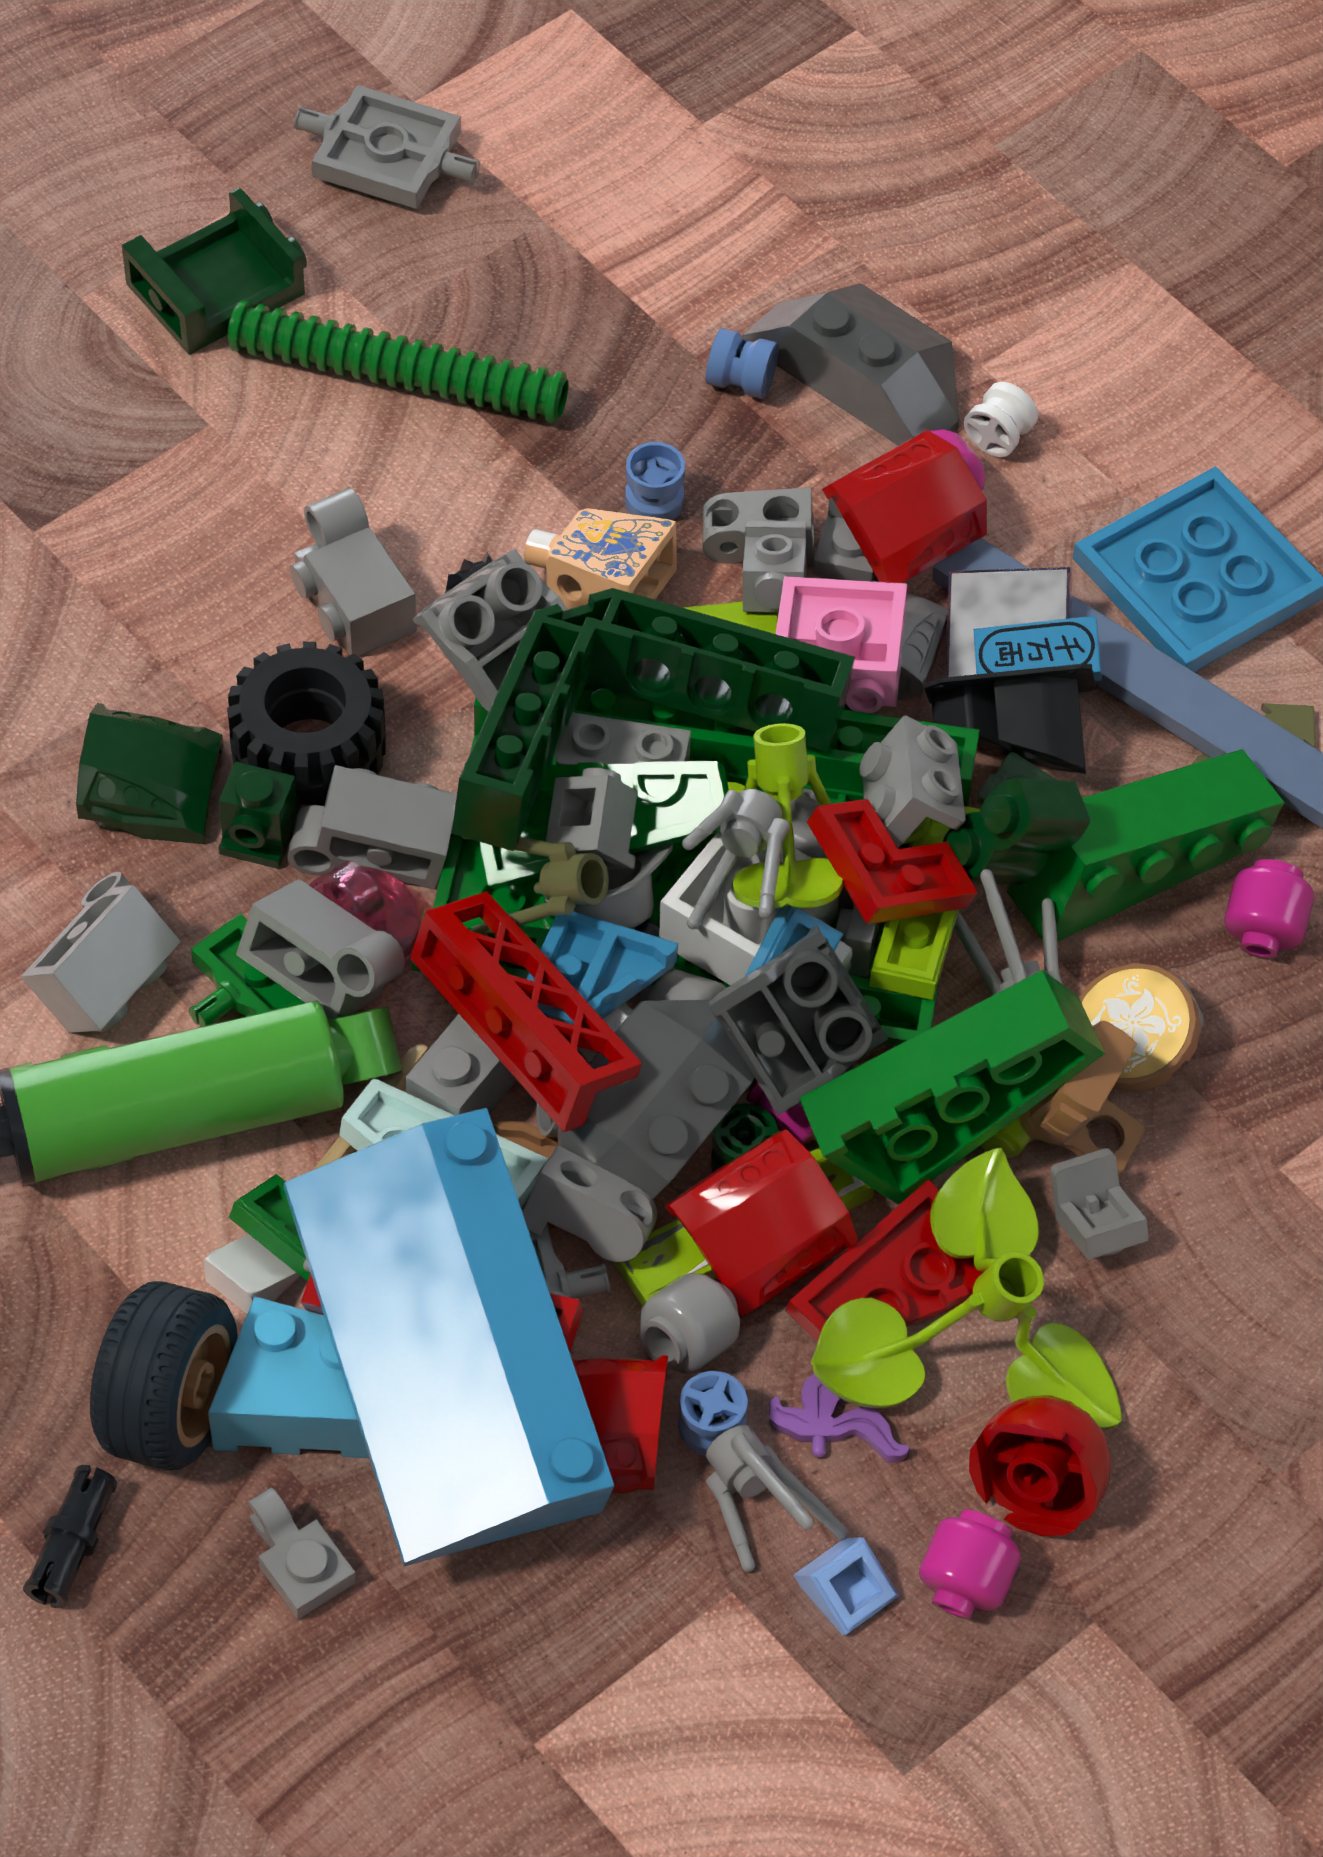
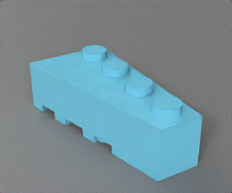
[208,1296,368,1458]

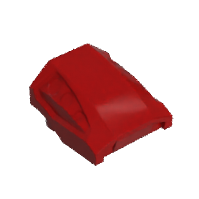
[822,429,987,583]
[665,1129,859,1317]
[573,1355,668,1493]

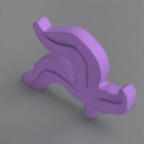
[769,1374,910,1462]

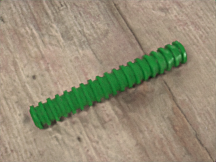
[228,300,569,424]

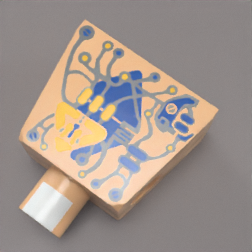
[524,508,677,610]

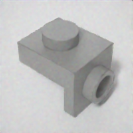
[1050,1148,1149,1260]

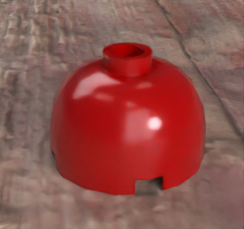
[969,1395,1112,1536]

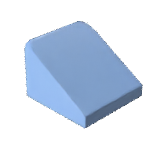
[794,1537,899,1635]

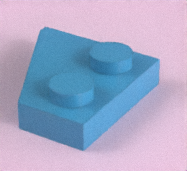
[527,911,678,1024]

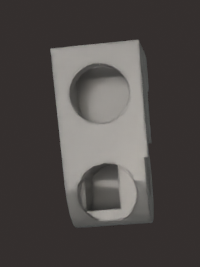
[702,487,814,567]
[522,1145,658,1262]

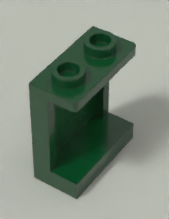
[122,187,307,355]

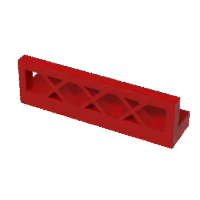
[410,891,642,1132]

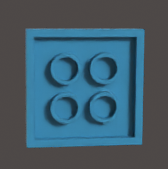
[1072,466,1323,672]

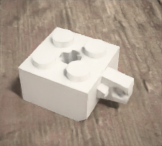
[659,831,852,986]

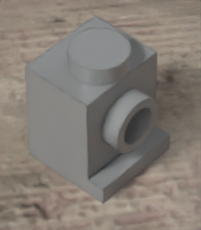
[742,520,807,612]
[546,768,638,870]

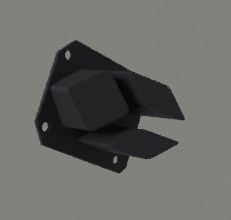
[923,664,1096,774]

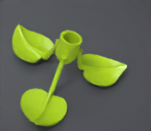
[710,723,933,909]
[811,1148,1122,1430]

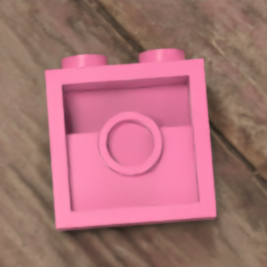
[776,576,907,713]

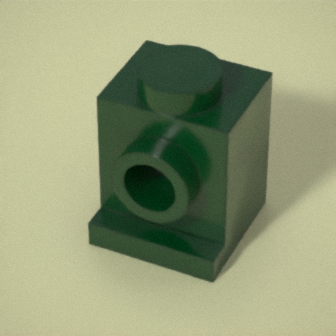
[218,761,298,869]

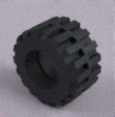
[227,641,386,809]

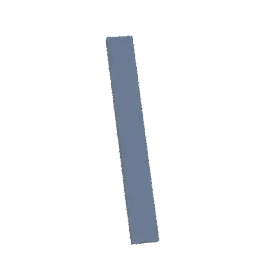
[932,538,1323,829]

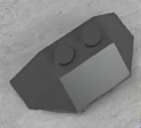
[742,283,960,446]
[558,1000,755,1200]

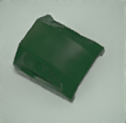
[76,703,223,844]

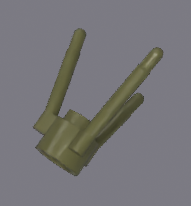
[461,836,609,935]

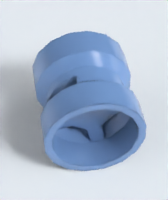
[706,328,779,399]
[625,442,685,520]

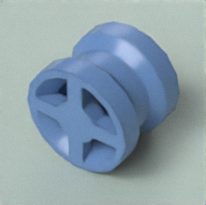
[678,1371,748,1456]

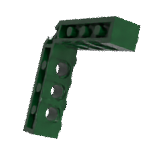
[452,588,855,852]

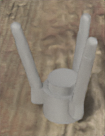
[682,789,790,930]
[954,869,1063,996]
[705,1425,849,1572]

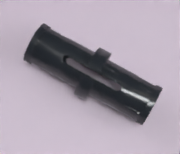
[23,1465,117,1608]

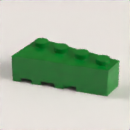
[1007,749,1285,942]
[799,970,1105,1205]

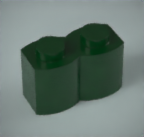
[943,778,1090,885]

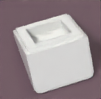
[203,1234,300,1314]

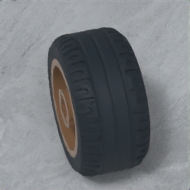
[90,1281,238,1470]

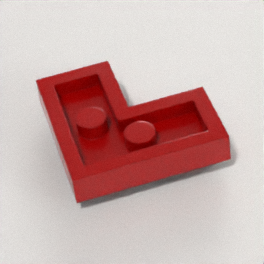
[807,799,978,924]

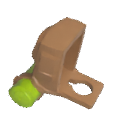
[980,1020,1145,1175]

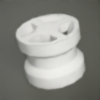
[964,382,1039,457]

